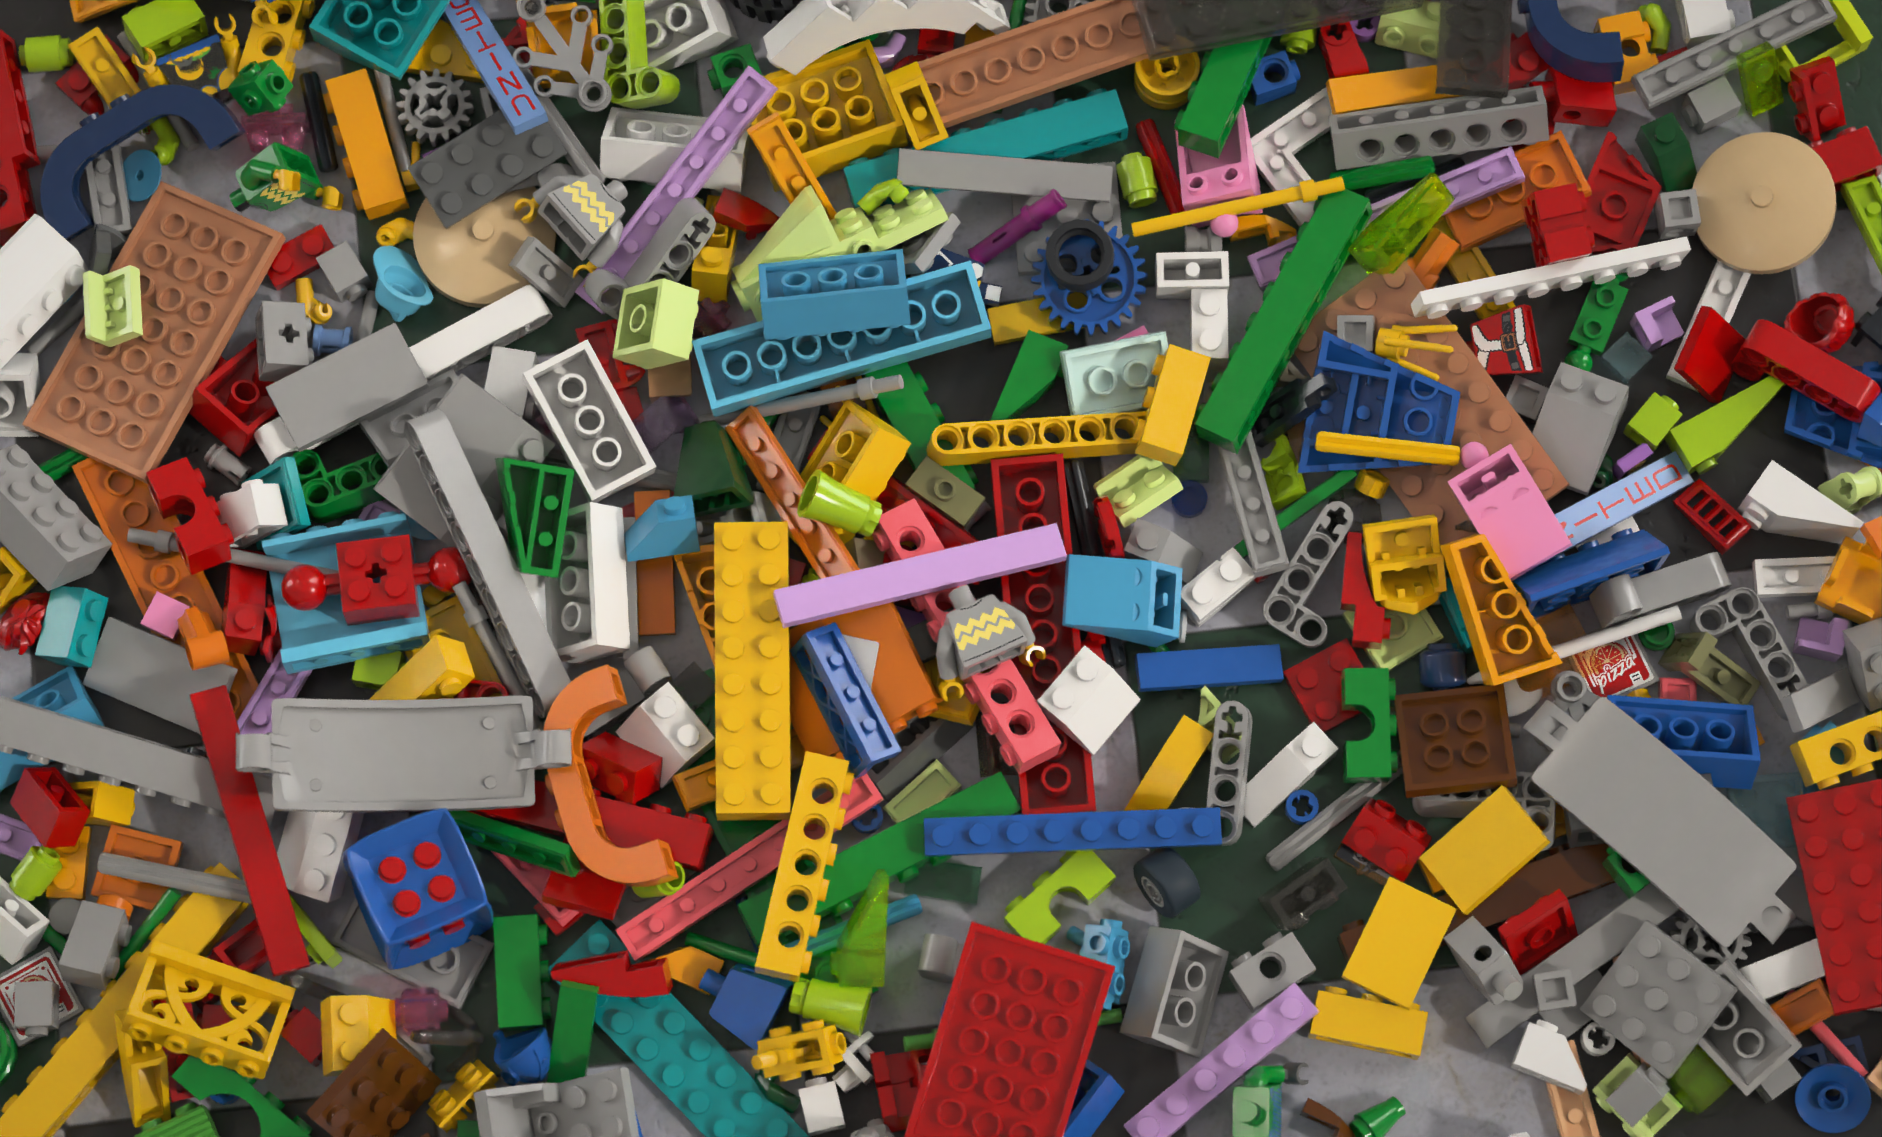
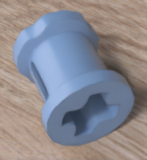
[312,324,353,356]

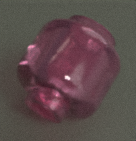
[395,987,448,1036]

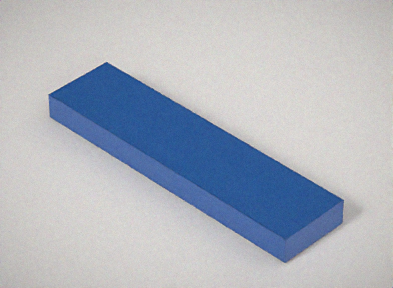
[1134,644,1284,692]

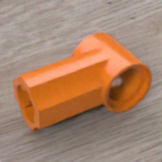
[1406,227,1460,290]
[177,607,229,671]

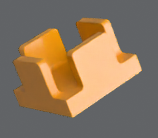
[526,3,602,89]
[1814,536,1882,624]

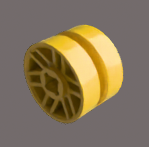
[1134,35,1200,110]

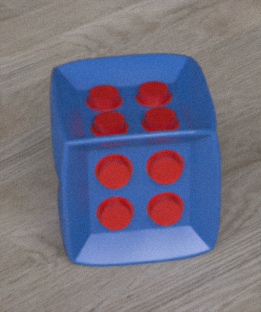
[343,808,493,970]

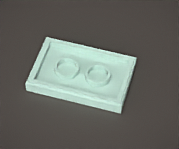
[1059,331,1168,416]

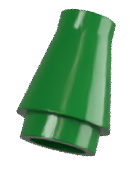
[1349,1096,1406,1137]

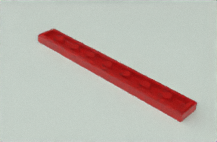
[189,685,310,977]

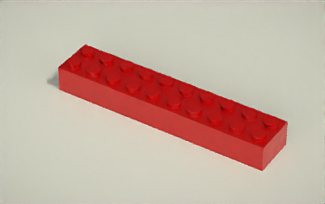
[991,453,1096,815]

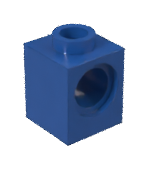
[1250,50,1301,106]

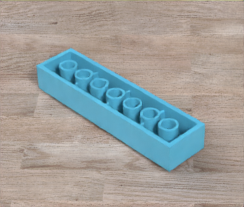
[692,260,991,417]

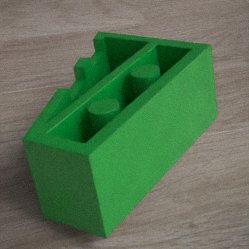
[495,458,575,578]

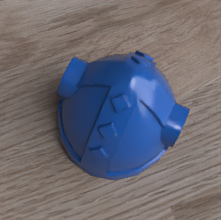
[493,1027,552,1086]

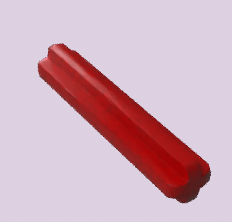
[1136,119,1185,214]

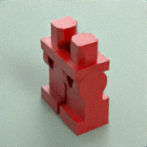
[870,1048,932,1133]

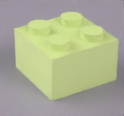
[612,278,699,369]

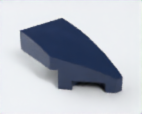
[1793,1035,1870,1072]

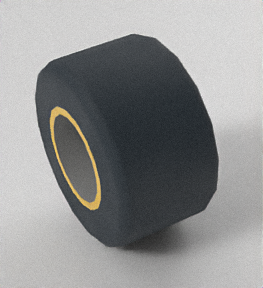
[1133,848,1200,918]

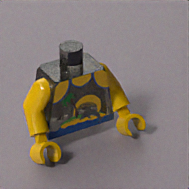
[131,13,242,103]

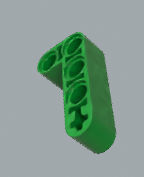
[292,449,389,524]

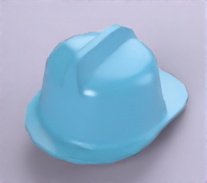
[373,246,434,322]

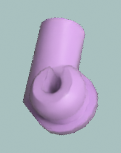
[873,31,907,69]

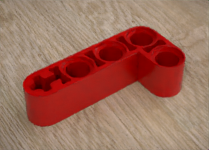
[1731,319,1881,422]

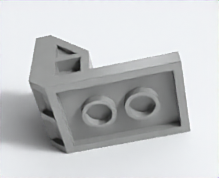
[474,1068,639,1137]

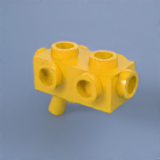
[751,1019,846,1082]

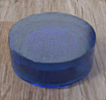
[1171,480,1208,518]

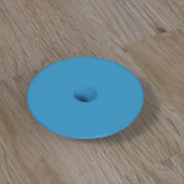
[123,149,162,202]

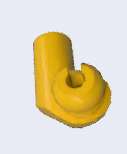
[376,217,415,246]
[295,278,333,325]

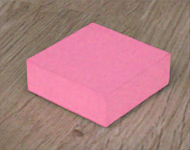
[140,591,190,641]

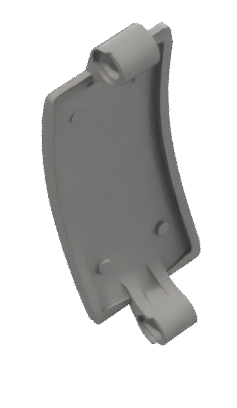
[236,696,572,813]
[1523,697,1797,948]

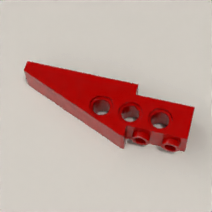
[0,29,41,246]

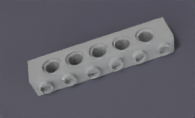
[1329,85,1549,170]

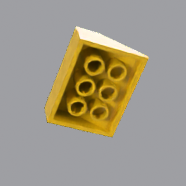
[750,39,908,192]

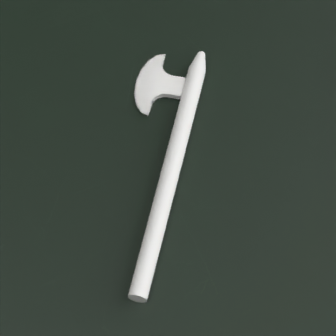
[1467,605,1682,717]

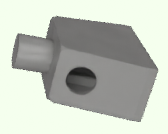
[1444,916,1524,1005]

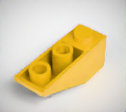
[691,195,739,305]

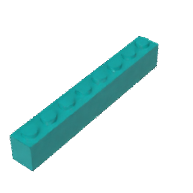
[843,88,1128,215]

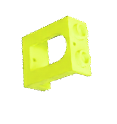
[1769,0,1873,82]

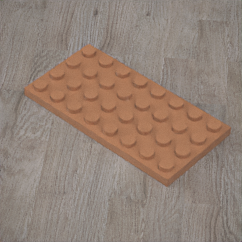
[22,181,286,484]
[1294,253,1570,561]

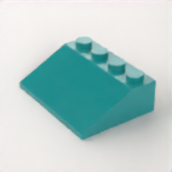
[309,0,451,80]

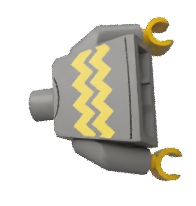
[514,174,628,287]
[936,585,1046,701]

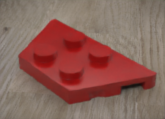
[1581,131,1662,256]

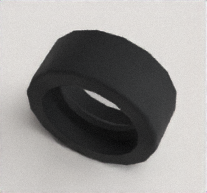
[1045,219,1114,292]

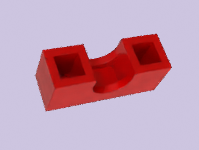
[146,457,234,575]

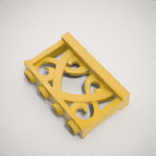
[121,940,296,1079]

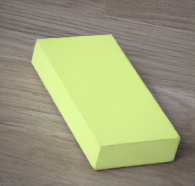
[883,759,962,824]

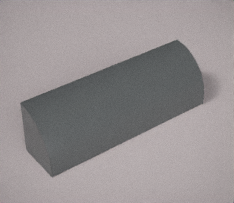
[859,709,983,803]

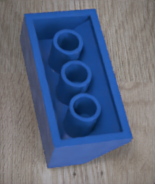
[1607,695,1761,790]

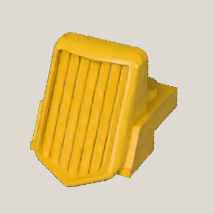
[1362,514,1447,615]

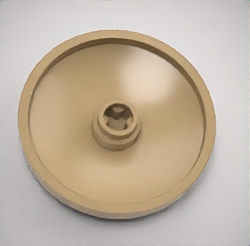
[1692,132,1836,274]
[413,186,556,308]

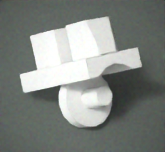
[827,1025,874,1093]

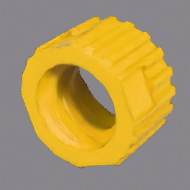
[1354,469,1390,499]

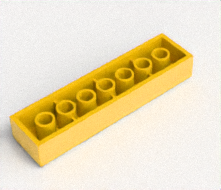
[714,522,791,821]

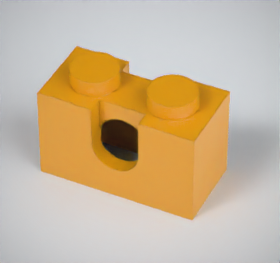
[1593,10,1659,95]

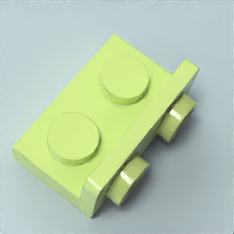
[1093,455,1184,528]

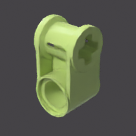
[1817,466,1882,515]

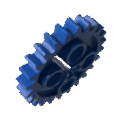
[1031,219,1147,337]

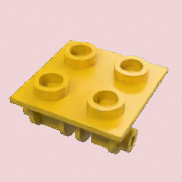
[426,1059,499,1133]

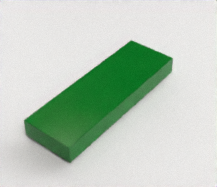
[547,980,599,1083]

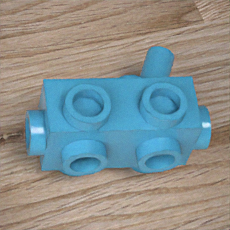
[1066,919,1130,1011]

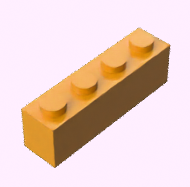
[322,68,410,220]

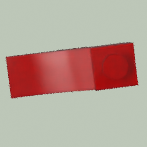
[1340,532,1391,650]

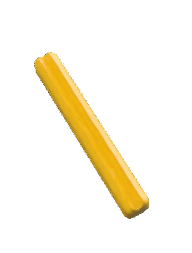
[1315,431,1460,466]

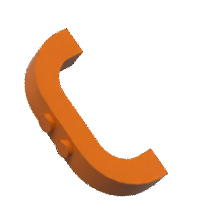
[543,664,679,887]

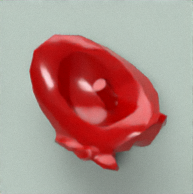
[0,592,50,655]

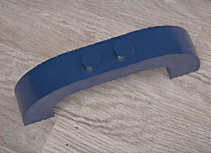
[1517,0,1624,82]
[40,84,246,242]

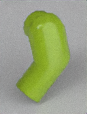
[1637,2,1671,54]
[150,117,180,166]

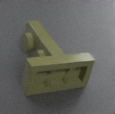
[1658,632,1761,705]

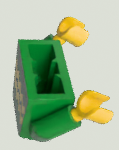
[229,142,344,212]

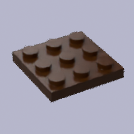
[1394,683,1517,798]
[306,1027,442,1137]

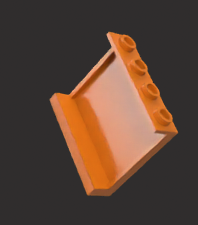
[790,602,944,760]

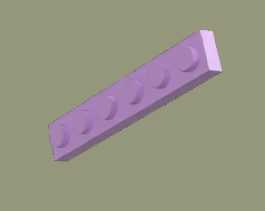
[1123,982,1319,1137]

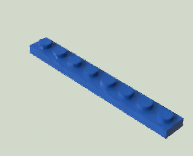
[923,807,1222,857]

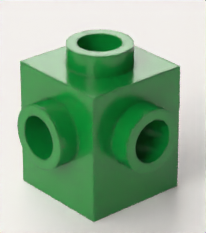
[227,59,294,116]

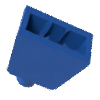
[698,963,794,1050]

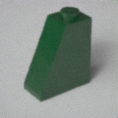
[674,420,754,518]

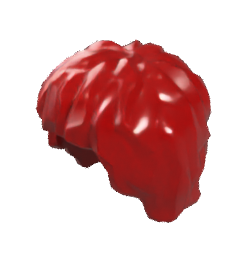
[1784,292,1856,354]

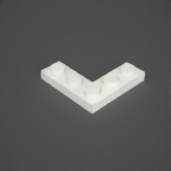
[1251,87,1333,227]

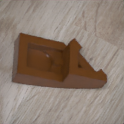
[1300,1098,1356,1137]

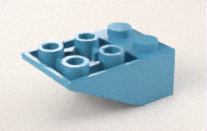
[1062,554,1183,647]

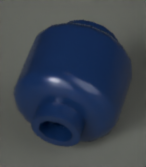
[1419,643,1467,691]

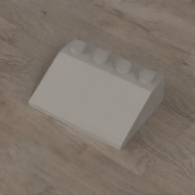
[373,373,555,548]

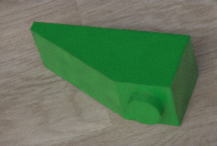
[990,330,1069,421]

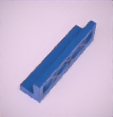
[790,622,902,779]

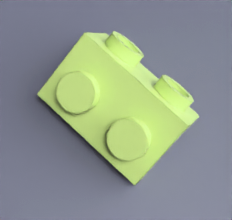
[1375,0,1456,60]
[83,265,143,347]
[1592,1053,1683,1137]

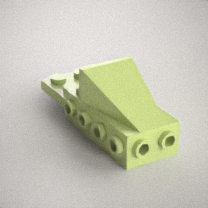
[730,185,949,322]

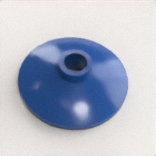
[1795,1063,1871,1133]

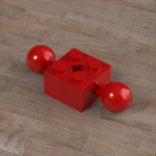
[281,534,472,626]

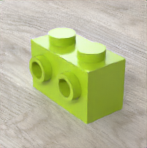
[122,0,209,63]

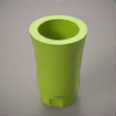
[797,469,882,537]
[789,977,872,1037]

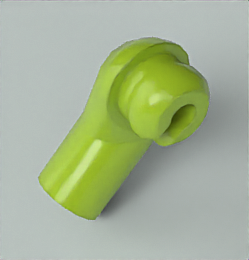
[857,178,909,216]

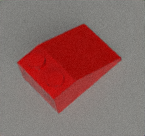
[189,339,280,457]

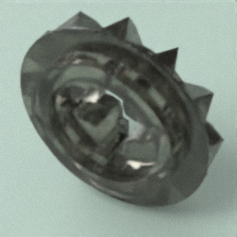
[1327,488,1382,544]

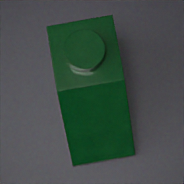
[1635,112,1697,193]

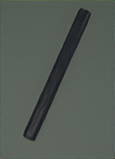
[1064,460,1126,669]

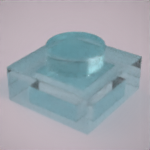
[1600,332,1653,384]

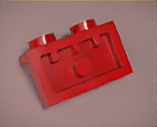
[1788,56,1847,142]

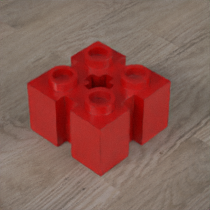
[1521,183,1595,267]

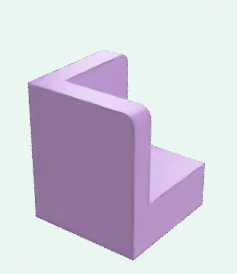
[1630,296,1684,354]
[1792,617,1849,662]

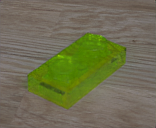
[1736,41,1784,117]

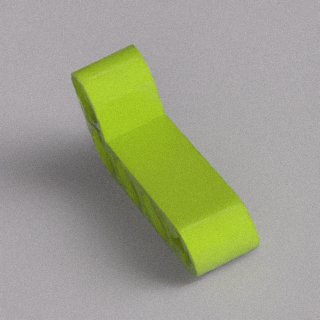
[599,0,680,109]

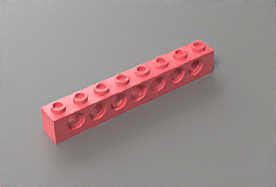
[872,498,1061,774]

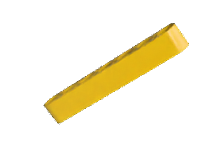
[926,411,1147,466]

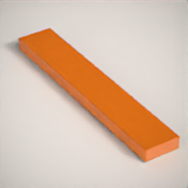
[725,405,860,579]

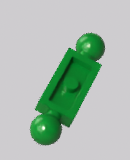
[1564,272,1629,372]

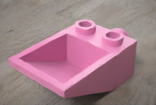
[1174,105,1263,237]
[1447,442,1572,581]

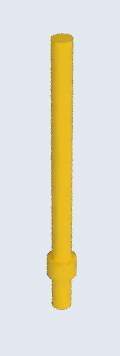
[1131,176,1345,237]

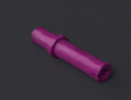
[968,188,1067,265]

